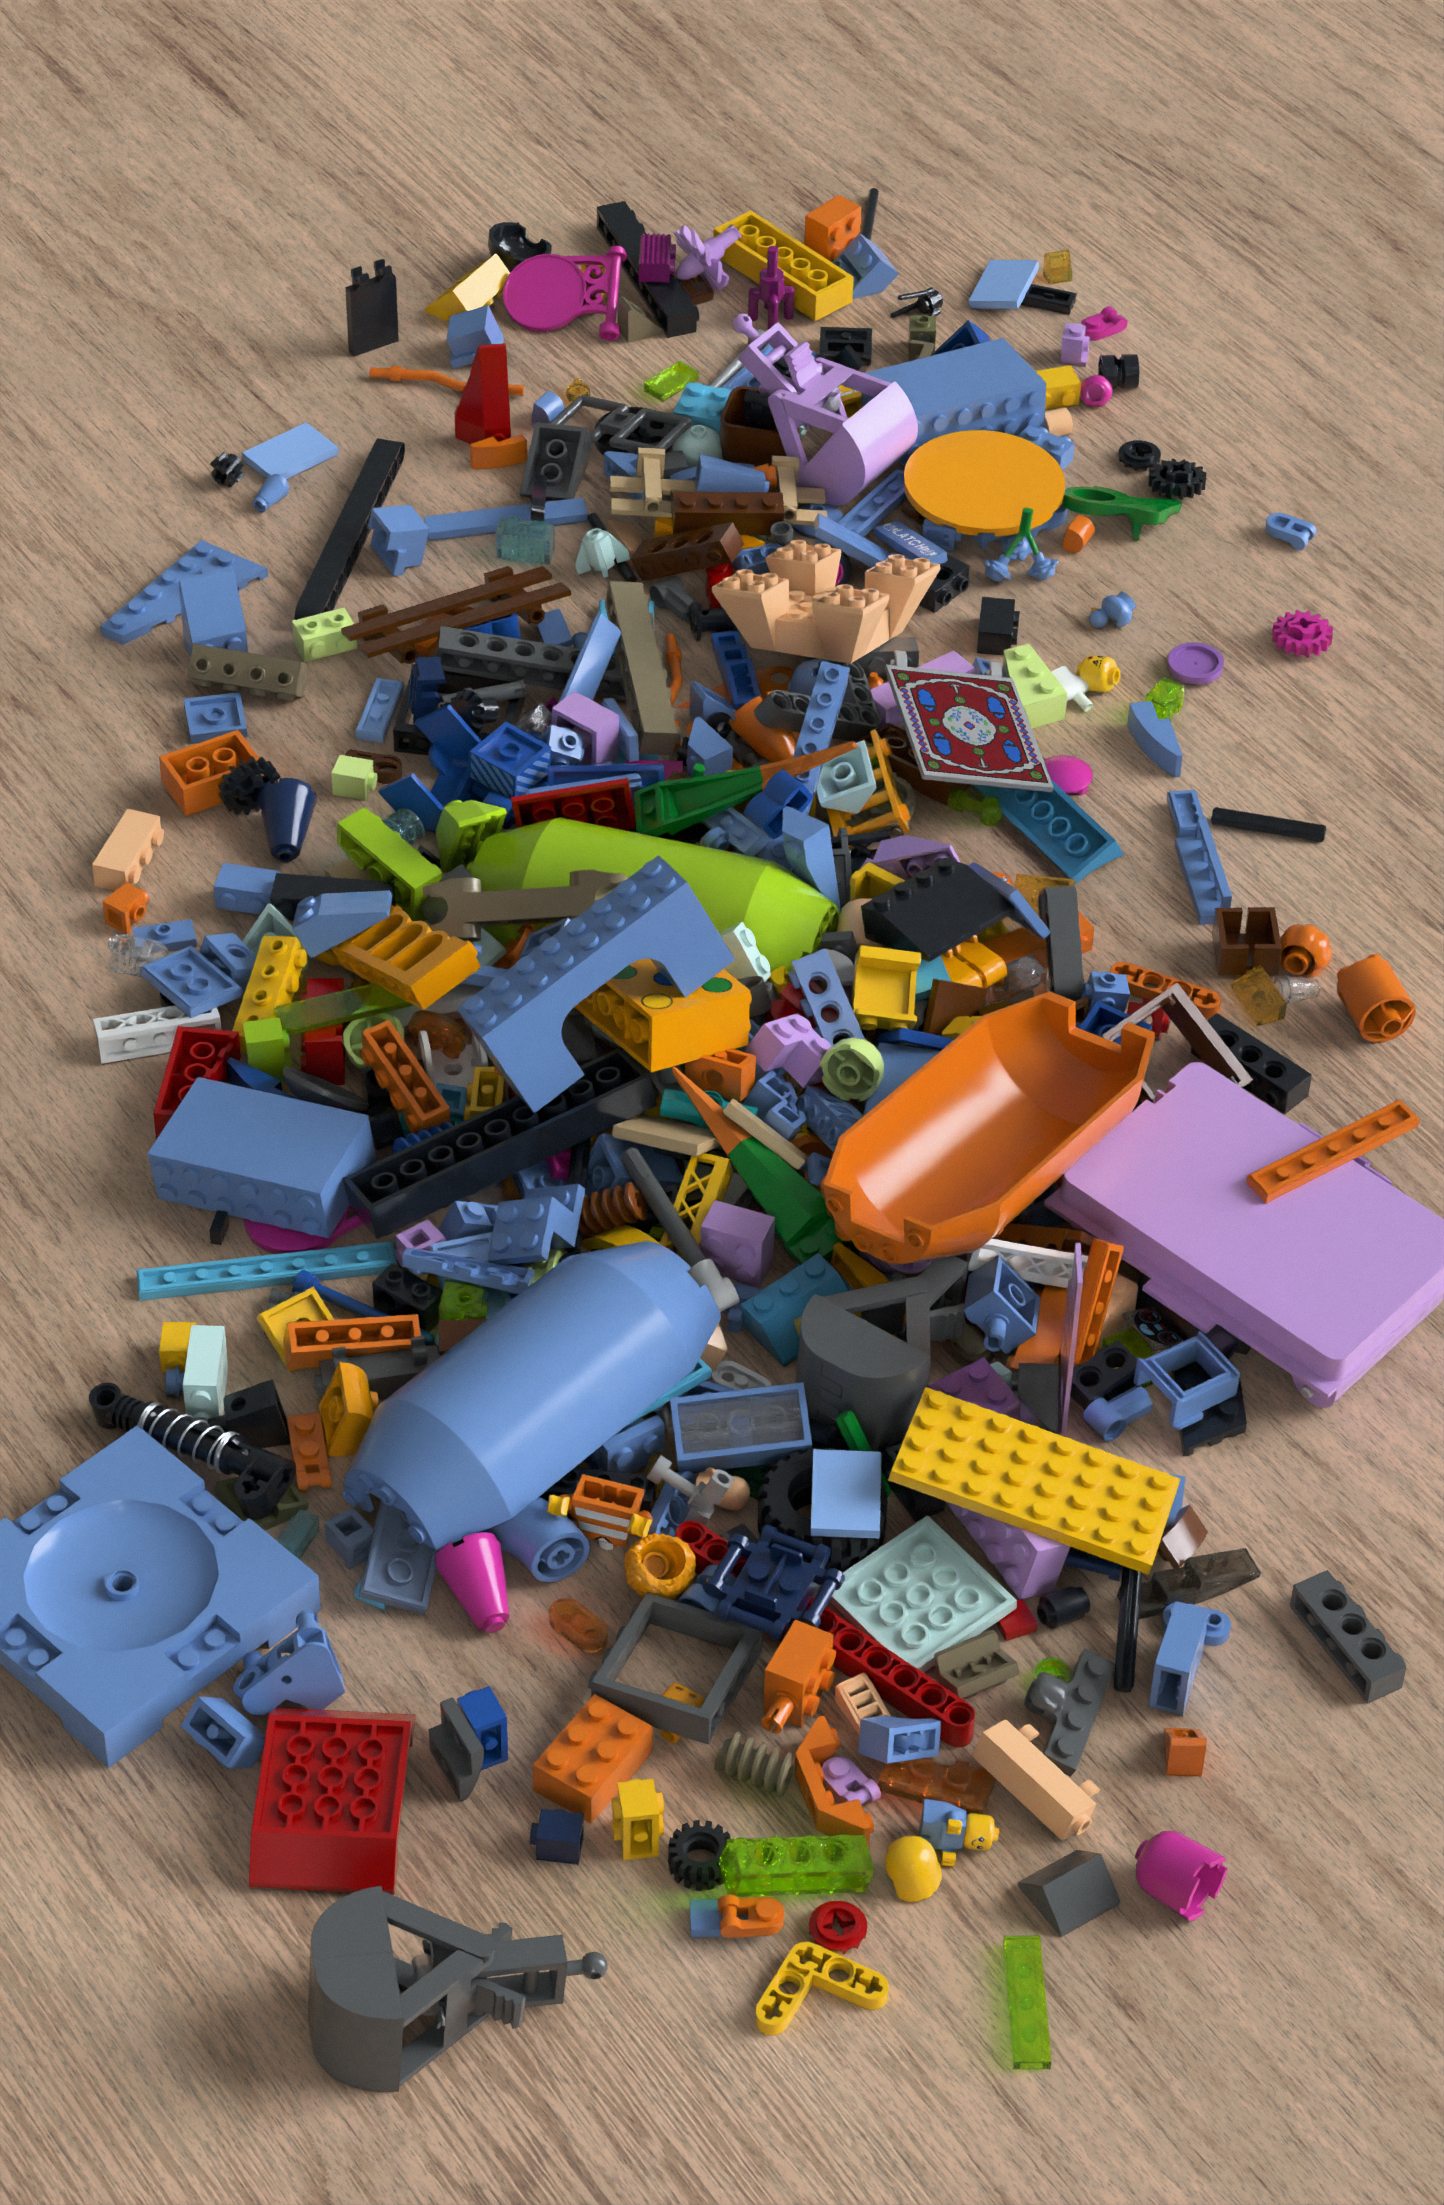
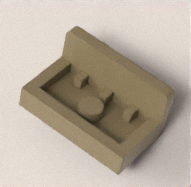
[934,1630,1019,1698]

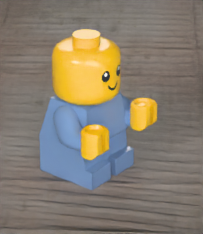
[919,1799,999,1867]

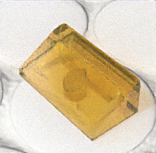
[1231,965,1287,1026]

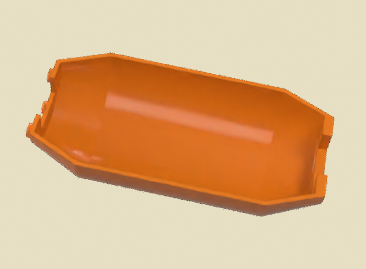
[823,991,1155,1264]

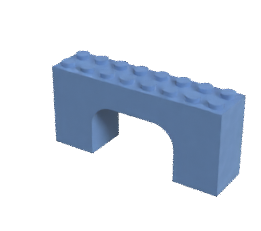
[456,855,735,1113]

